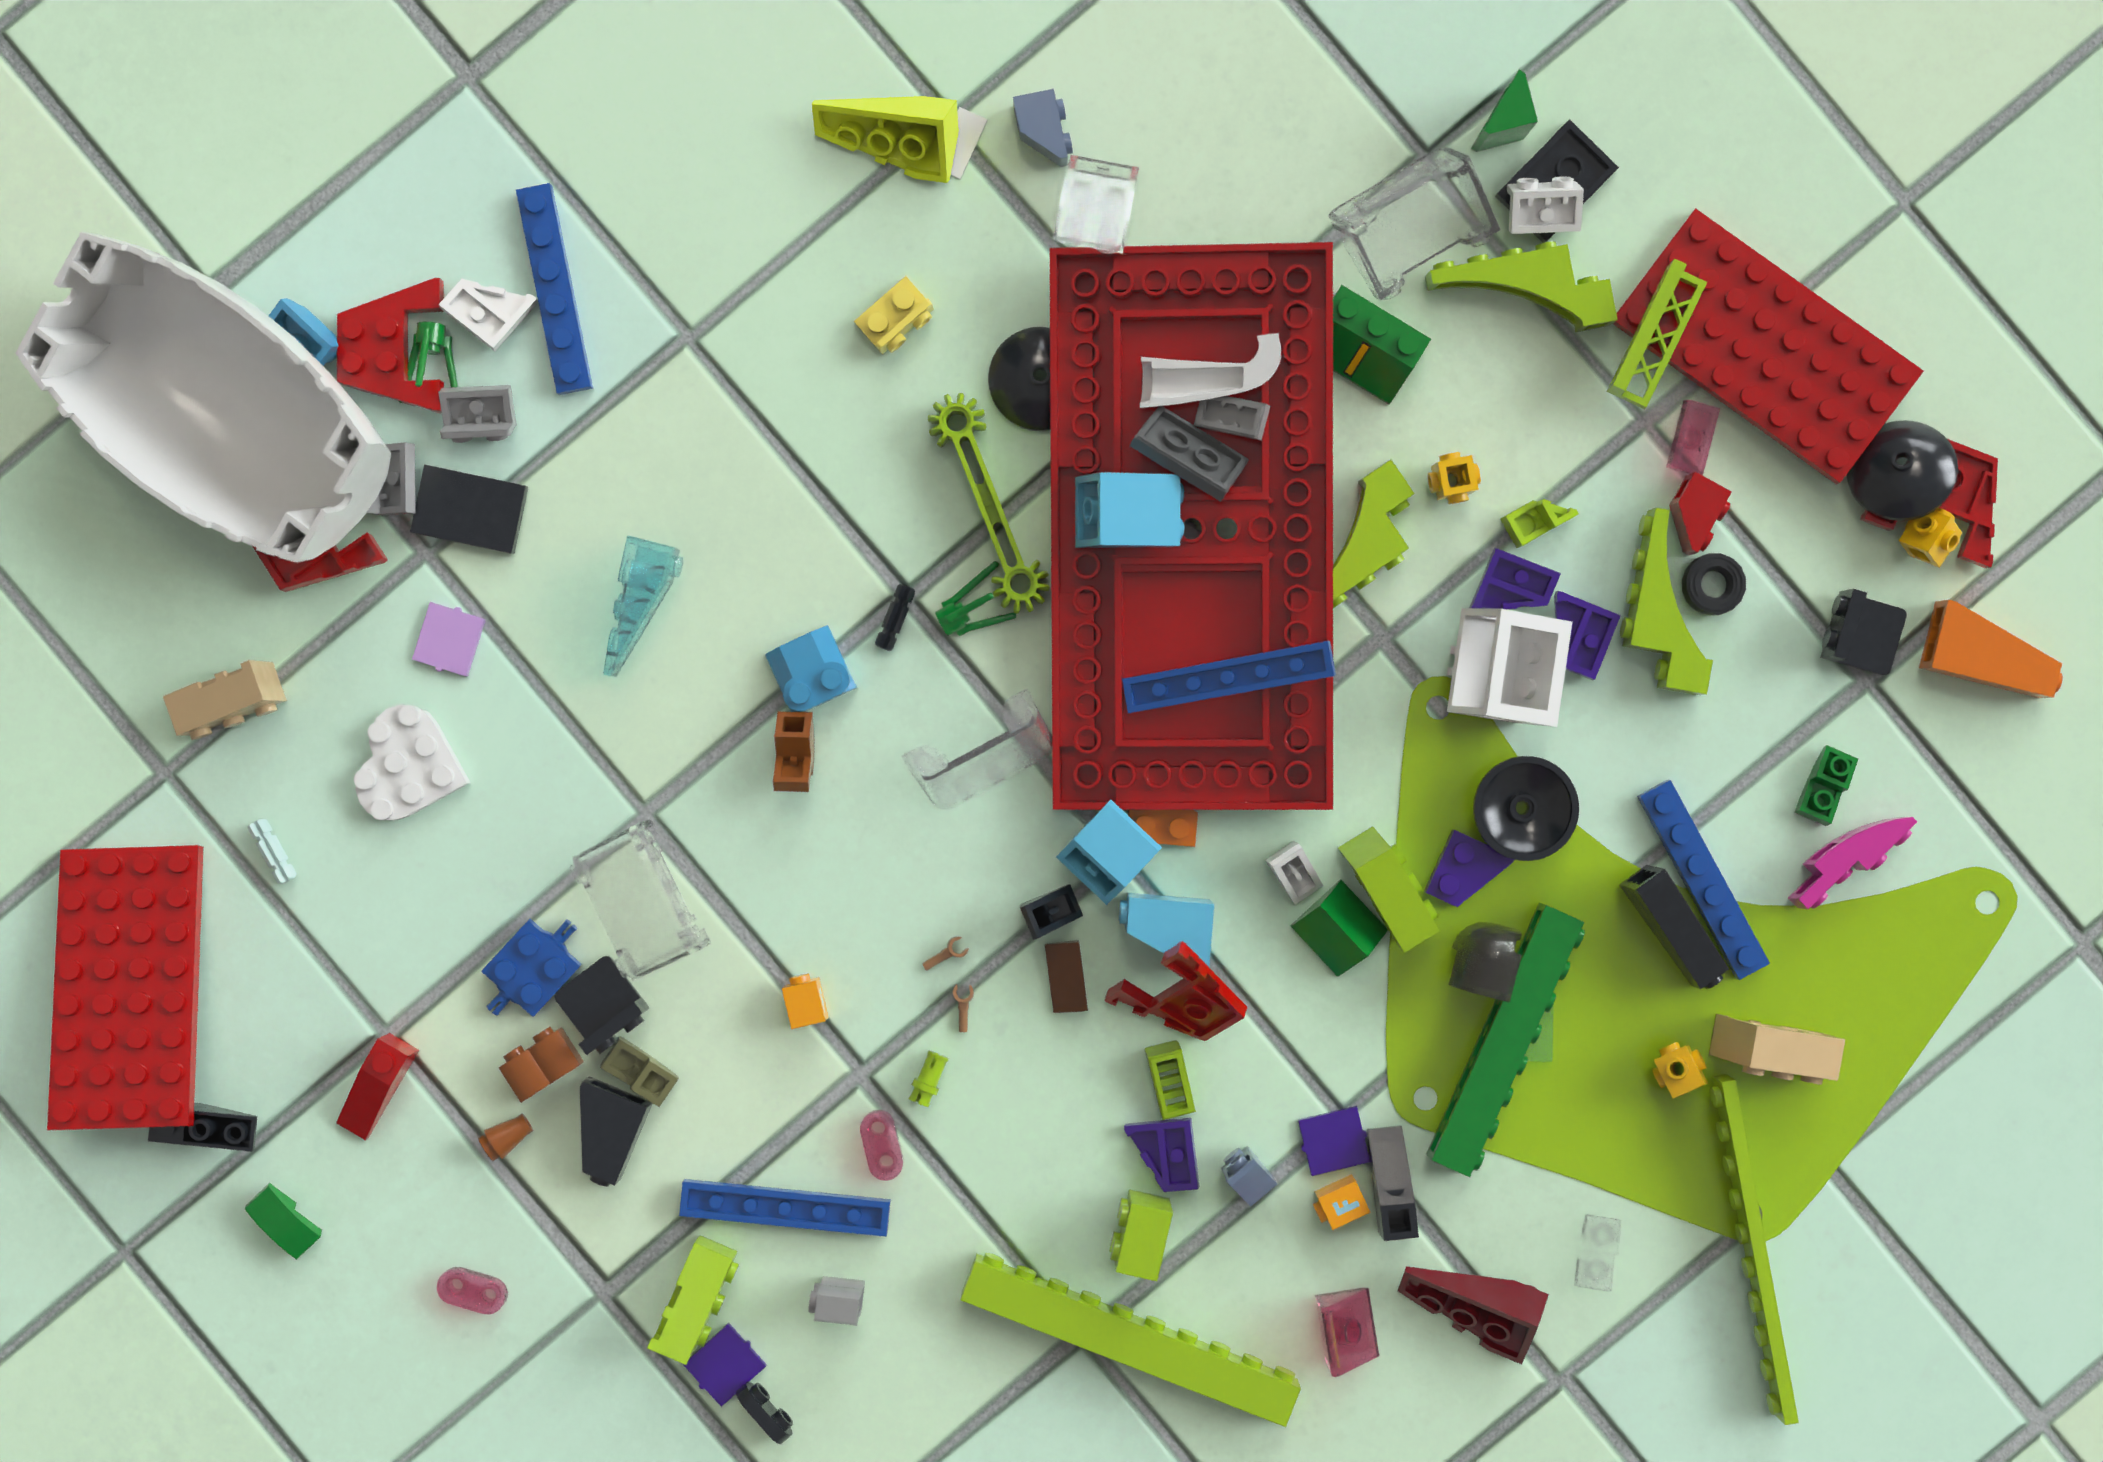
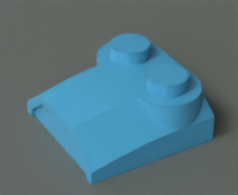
[269,298,339,366]
[765,625,857,712]

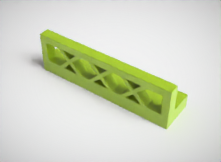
[1606,258,1707,409]

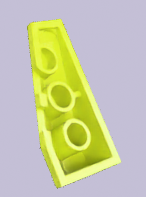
[812,96,959,183]

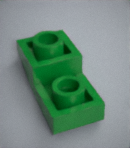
[1794,745,1858,826]
[245,1183,322,1260]

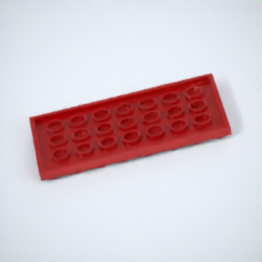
[1613,208,1924,485]
[47,845,204,1131]

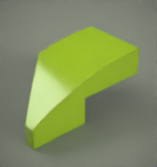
[1500,499,1579,548]

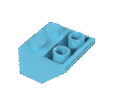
[1056,800,1162,905]

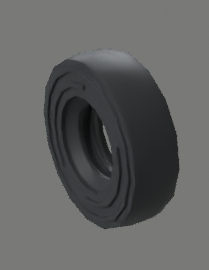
[1682,553,1746,615]

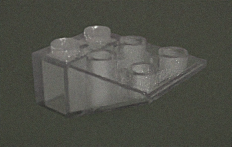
[1053,155,1139,254]

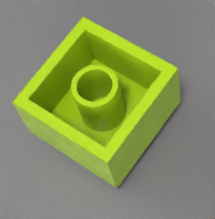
[1109,1189,1173,1282]

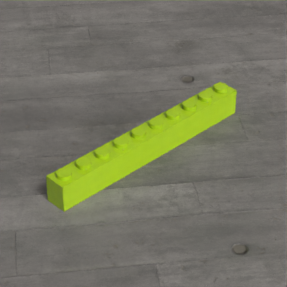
[960,1253,1301,1427]

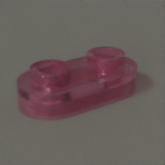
[860,1110,904,1181]
[437,1267,508,1314]

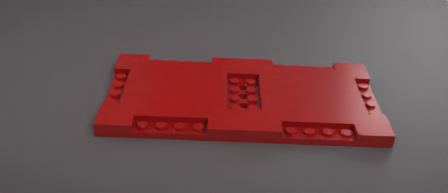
[1049,242,1333,810]

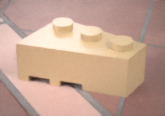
[163,660,287,740]
[1709,1014,1845,1085]

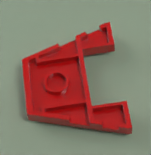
[337,278,444,414]
[1860,439,1998,568]
[252,532,388,592]
[1104,941,1247,1041]

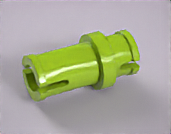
[908,1050,949,1107]

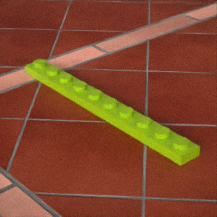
[1710,1074,1799,1425]

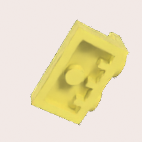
[854,276,934,355]

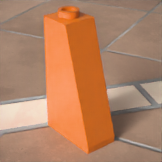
[1919,599,2063,698]

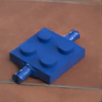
[481,919,582,1017]

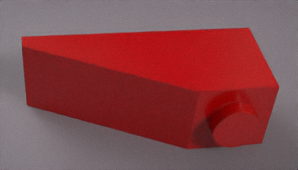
[336,1033,419,1141]

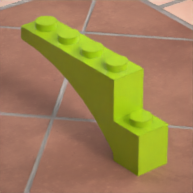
[1425,241,1618,332]
[1333,459,1415,608]
[1620,508,1713,695]

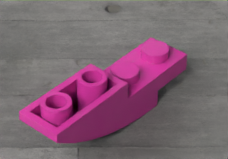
[1788,817,1917,909]

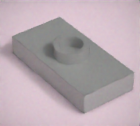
[1194,396,1270,441]

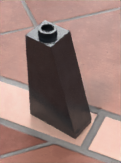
[1619,865,1729,989]

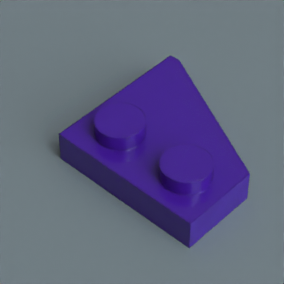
[1469,547,1561,610]
[1554,591,1621,680]
[1424,829,1515,907]
[1124,1118,1200,1192]

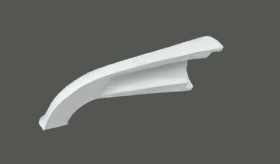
[1140,333,1281,408]

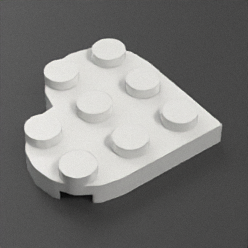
[354,705,470,820]

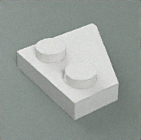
[439,279,538,352]

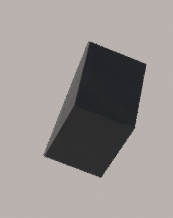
[1020,884,1083,940]

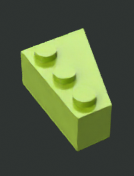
[1338,826,1440,953]
[647,1235,739,1365]

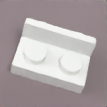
[1507,177,1584,234]

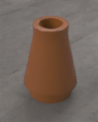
[478,1113,534,1161]

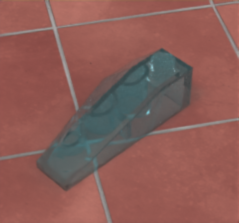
[603,535,683,677]

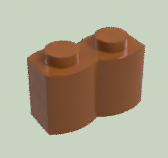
[499,1027,584,1103]

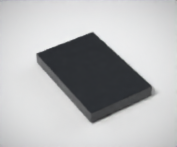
[1495,119,1619,243]
[410,464,528,554]

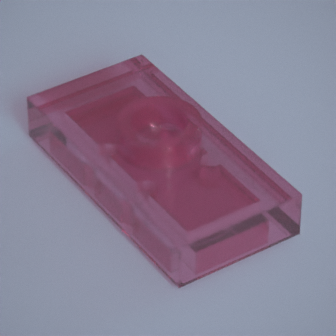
[1666,399,1720,475]

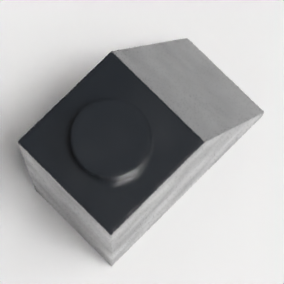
[580,1076,653,1187]

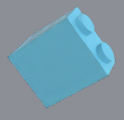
[1075,472,1184,548]
[1119,893,1214,967]

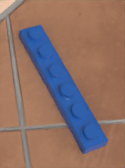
[516,183,593,395]
[1122,641,1336,713]
[1637,780,1770,980]
[679,1179,891,1237]

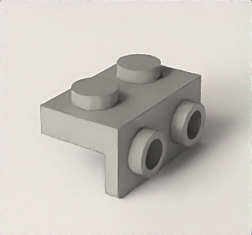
[438,385,517,443]
[366,442,416,515]

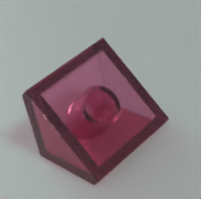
[1315,1287,1379,1377]

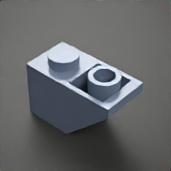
[1013,89,1073,167]
[1222,1146,1277,1206]

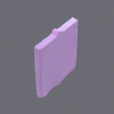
[412,602,486,677]

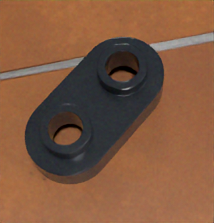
[736,1381,793,1444]

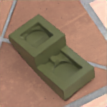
[600,1036,679,1107]

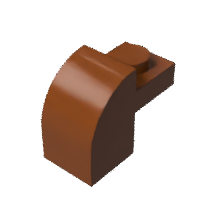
[773,711,814,792]

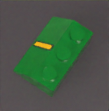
[1333,285,1431,405]

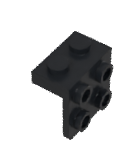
[1820,589,1907,675]
[555,956,650,1055]

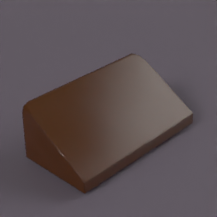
[1045,940,1088,1013]

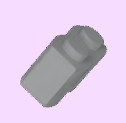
[809,1276,865,1326]

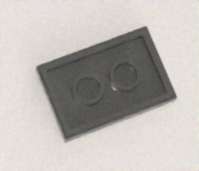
[1130,406,1249,502]

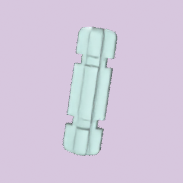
[248,819,296,884]

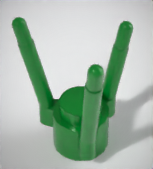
[399,321,458,403]
[935,561,1017,637]

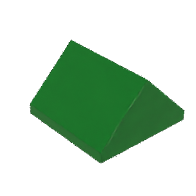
[1471,69,1538,152]
[1290,879,1388,977]

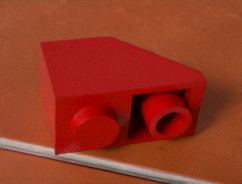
[1669,471,1732,556]

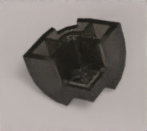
[1449,922,1522,1002]

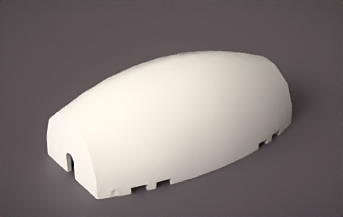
[16,232,391,563]

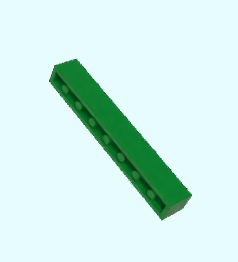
[1426,903,1585,1177]

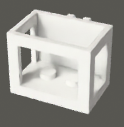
[1447,608,1572,727]

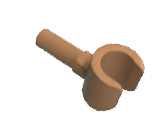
[922,937,969,971]
[953,984,974,1032]

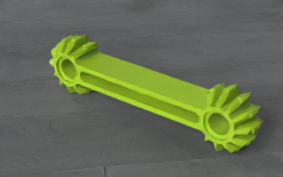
[927,393,1050,614]

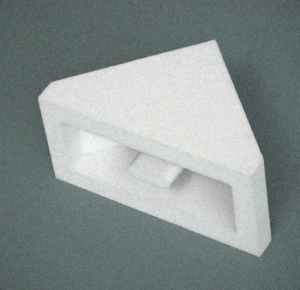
[1265,841,1324,905]

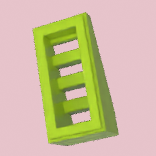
[1145,1040,1196,1120]

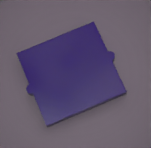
[1298,1106,1370,1176]
[683,1323,767,1407]

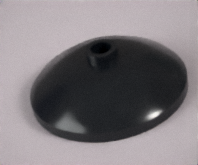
[988,327,1051,431]
[1847,420,1958,521]
[1473,756,1579,861]

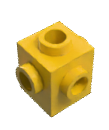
[1427,452,1481,504]
[1898,508,1962,568]
[1652,1042,1708,1099]

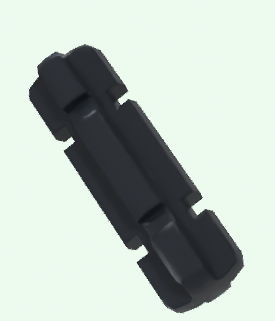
[875,584,915,651]

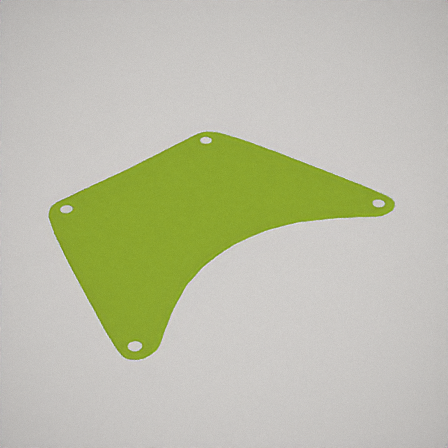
[1386,676,2018,1241]

